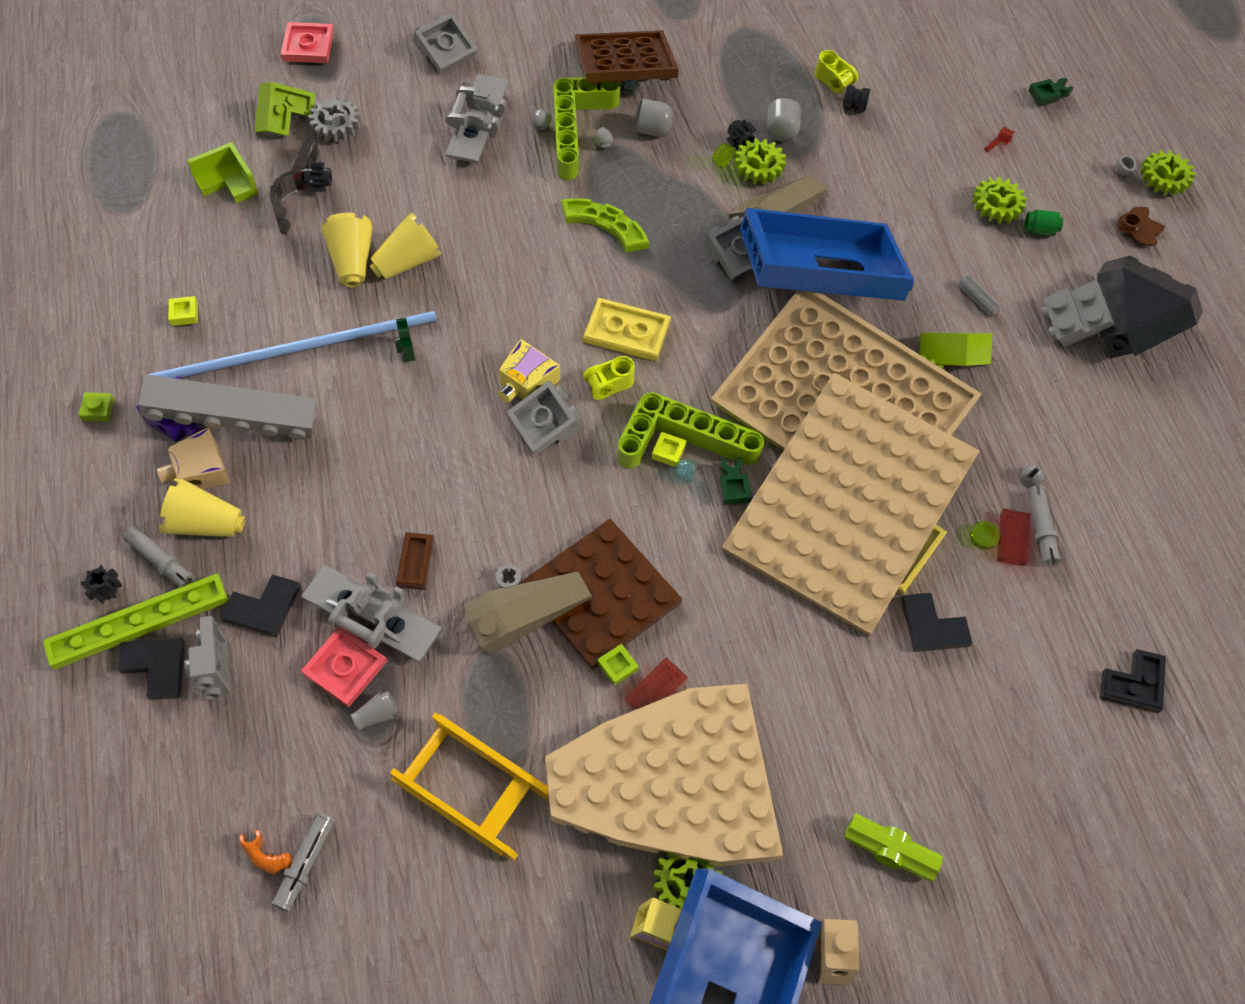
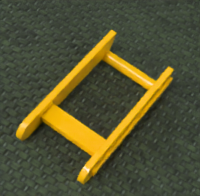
[390,712,549,861]

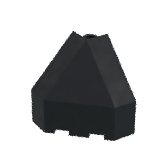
[1097,255,1203,358]

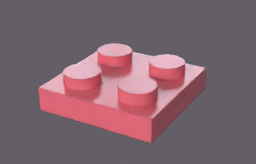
[281,22,334,63]
[301,627,387,708]

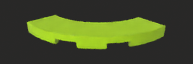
[561,198,649,253]

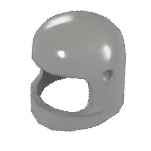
[635,98,673,137]
[767,98,801,142]

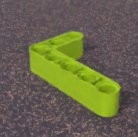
[553,77,620,180]
[617,392,764,469]

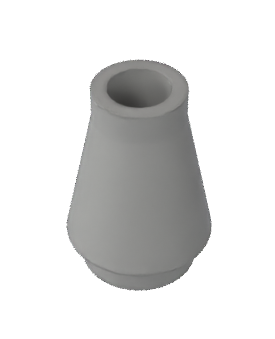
[351,691,399,730]

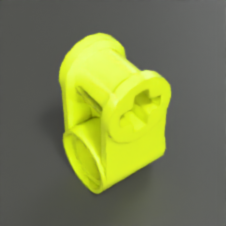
[814,50,858,94]
[583,356,635,400]

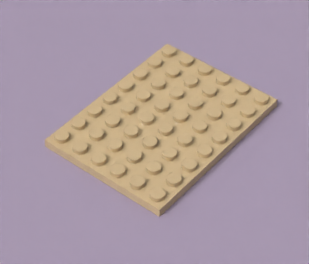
[711,290,982,451]
[722,373,980,637]

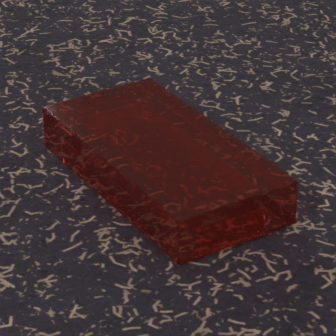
[997,508,1031,566]
[625,657,688,710]

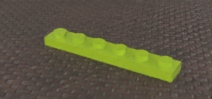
[43,573,229,670]

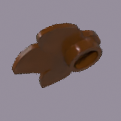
[1117,207,1165,246]

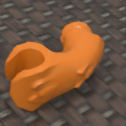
[240,829,292,875]

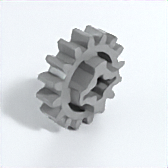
[308,96,361,142]

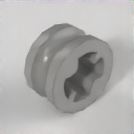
[495,564,522,589]

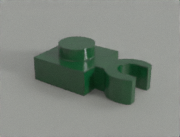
[1028,78,1073,106]
[394,318,415,362]
[719,457,752,505]

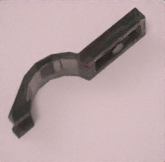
[269,135,320,235]

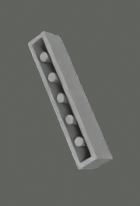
[138,374,316,440]

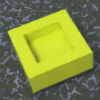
[168,296,198,326]
[651,432,687,468]

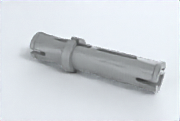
[1027,485,1061,566]
[123,526,195,588]
[271,812,335,912]

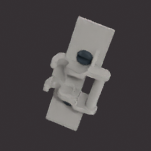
[445,74,509,163]
[301,565,442,663]

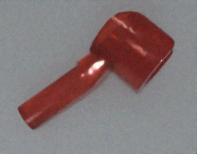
[984,127,1015,152]

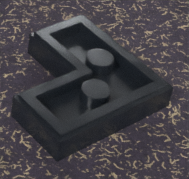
[221,574,301,637]
[901,593,972,652]
[118,638,185,700]
[1100,649,1166,713]

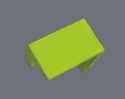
[255,82,315,136]
[187,142,259,203]
[920,332,993,366]

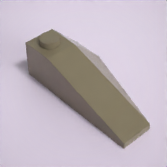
[729,176,827,219]
[464,572,592,655]

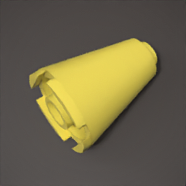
[321,213,373,288]
[369,213,442,280]
[159,478,245,537]

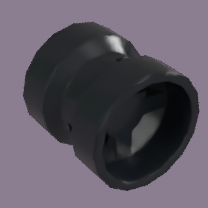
[842,85,870,112]

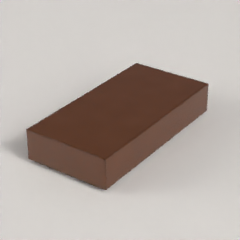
[396,532,434,590]

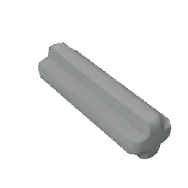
[959,275,1001,317]

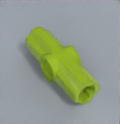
[843,813,943,883]

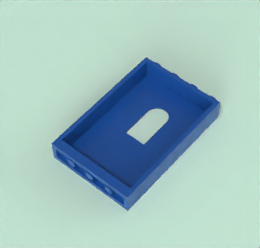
[740,208,914,301]
[649,869,822,1004]

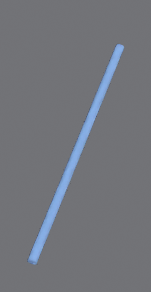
[148,311,437,378]

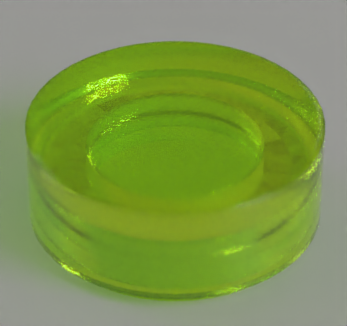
[712,143,735,168]
[970,521,1000,550]

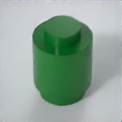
[1024,209,1063,236]

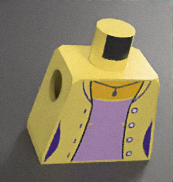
[497,339,560,403]
[630,897,682,950]

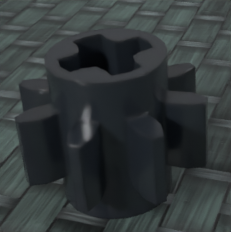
[726,119,756,150]
[304,162,332,192]
[81,565,122,604]

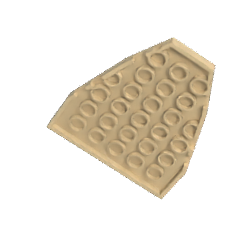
[545,684,783,867]

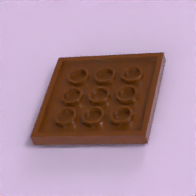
[575,30,678,84]
[521,518,682,670]

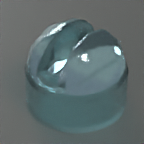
[622,80,639,91]
[676,459,698,482]

